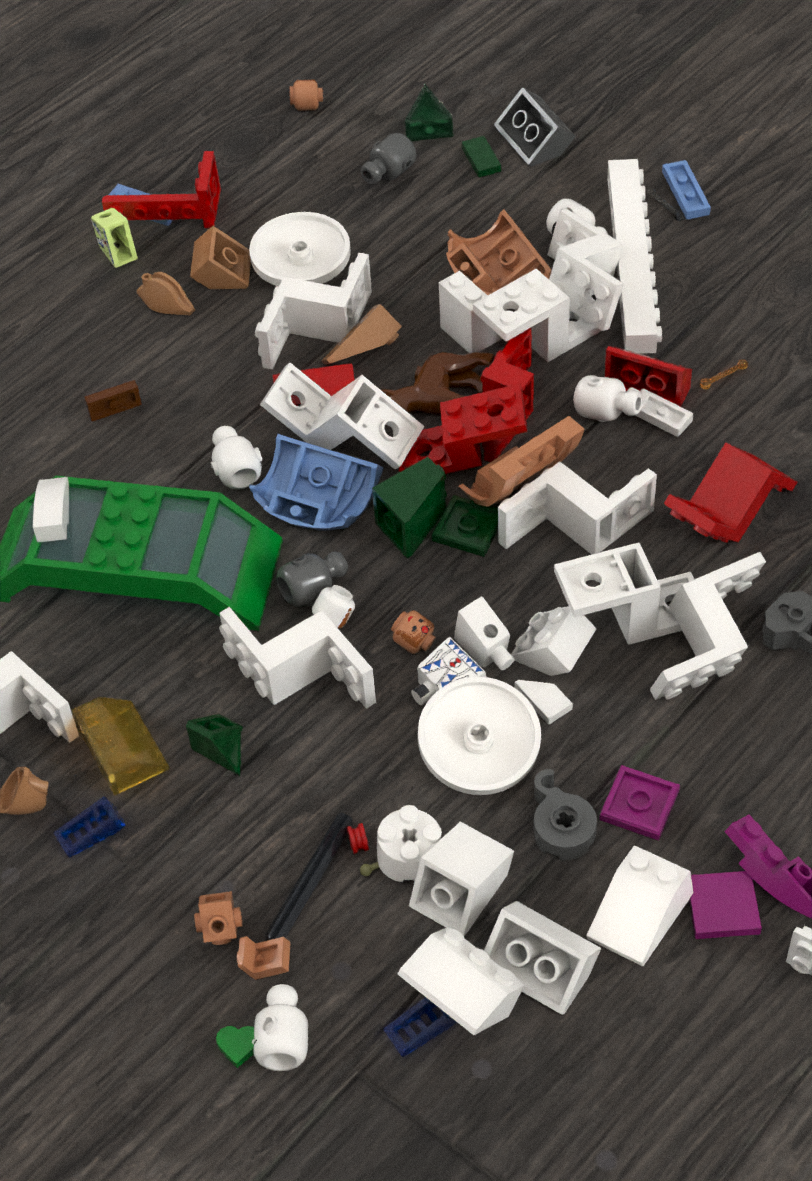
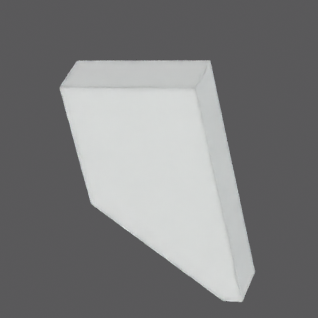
[515,680,573,725]

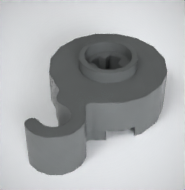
[533,769,597,860]

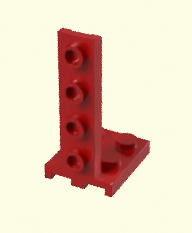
[102,151,221,228]

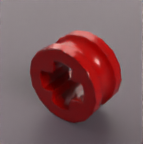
[347,823,369,854]

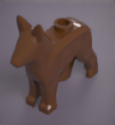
[381,352,495,414]

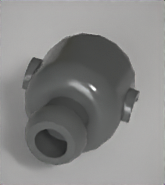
[361,133,417,184]
[276,551,348,607]

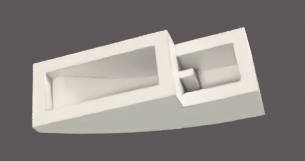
[33,477,69,542]

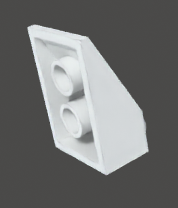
[586,846,693,966]

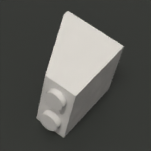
[439,271,503,353]
[409,822,514,936]

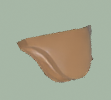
[137,272,195,315]
[0,767,48,815]

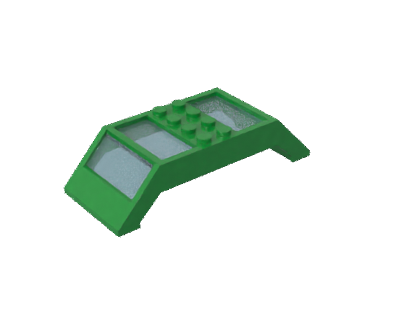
[0,475,283,631]

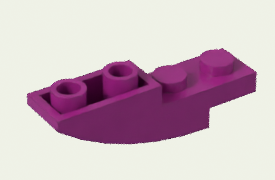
[724,814,812,918]

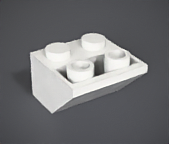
[511,606,596,676]

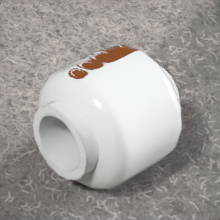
[312,585,355,628]

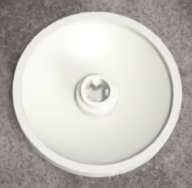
[249,212,351,286]
[418,677,541,795]

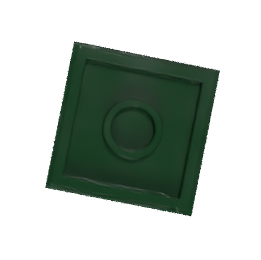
[432,495,498,557]

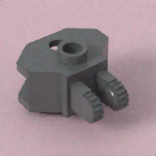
[762,591,812,654]

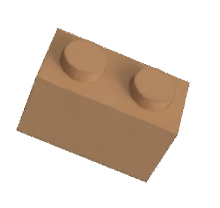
[190,226,251,289]

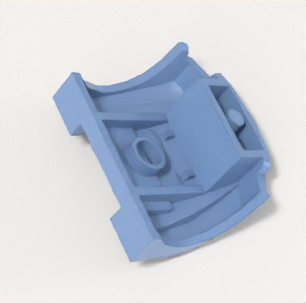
[249,434,383,531]

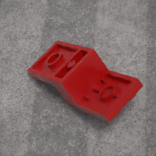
[480,328,534,462]
[399,384,528,474]

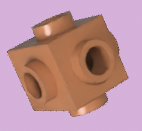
[194,891,242,945]

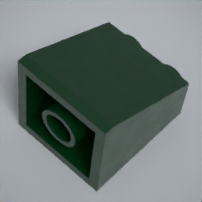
[372,457,447,559]

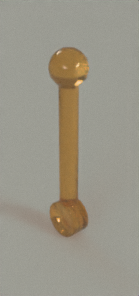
[700,359,748,389]

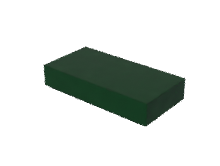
[462,136,501,178]

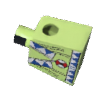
[91,208,138,268]

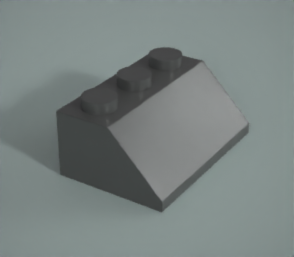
[494,87,576,167]

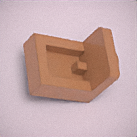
[237,936,290,980]

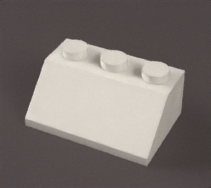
[484,901,601,1015]
[398,926,525,1035]

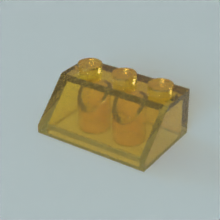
[72,697,170,796]

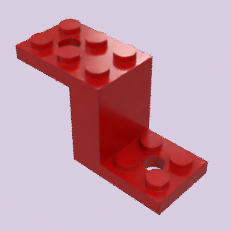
[664,443,798,543]

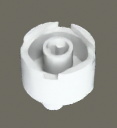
[377,805,442,882]

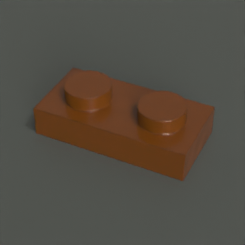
[84,380,142,422]

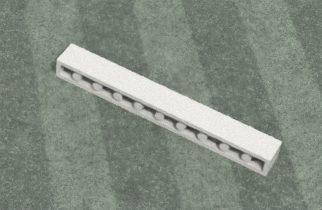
[607,159,662,354]

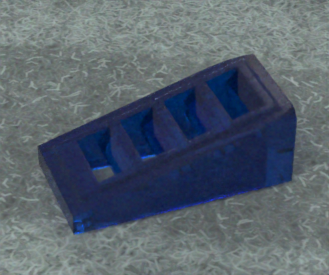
[53,796,126,858]
[383,997,457,1057]

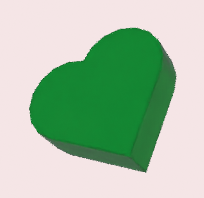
[216,1026,254,1068]

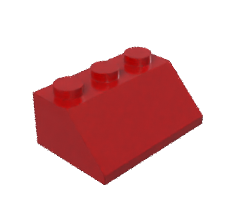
[605,346,692,407]
[272,363,355,406]

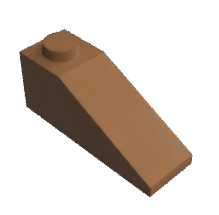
[321,304,402,365]

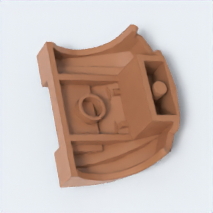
[446,209,552,295]
[458,416,585,507]

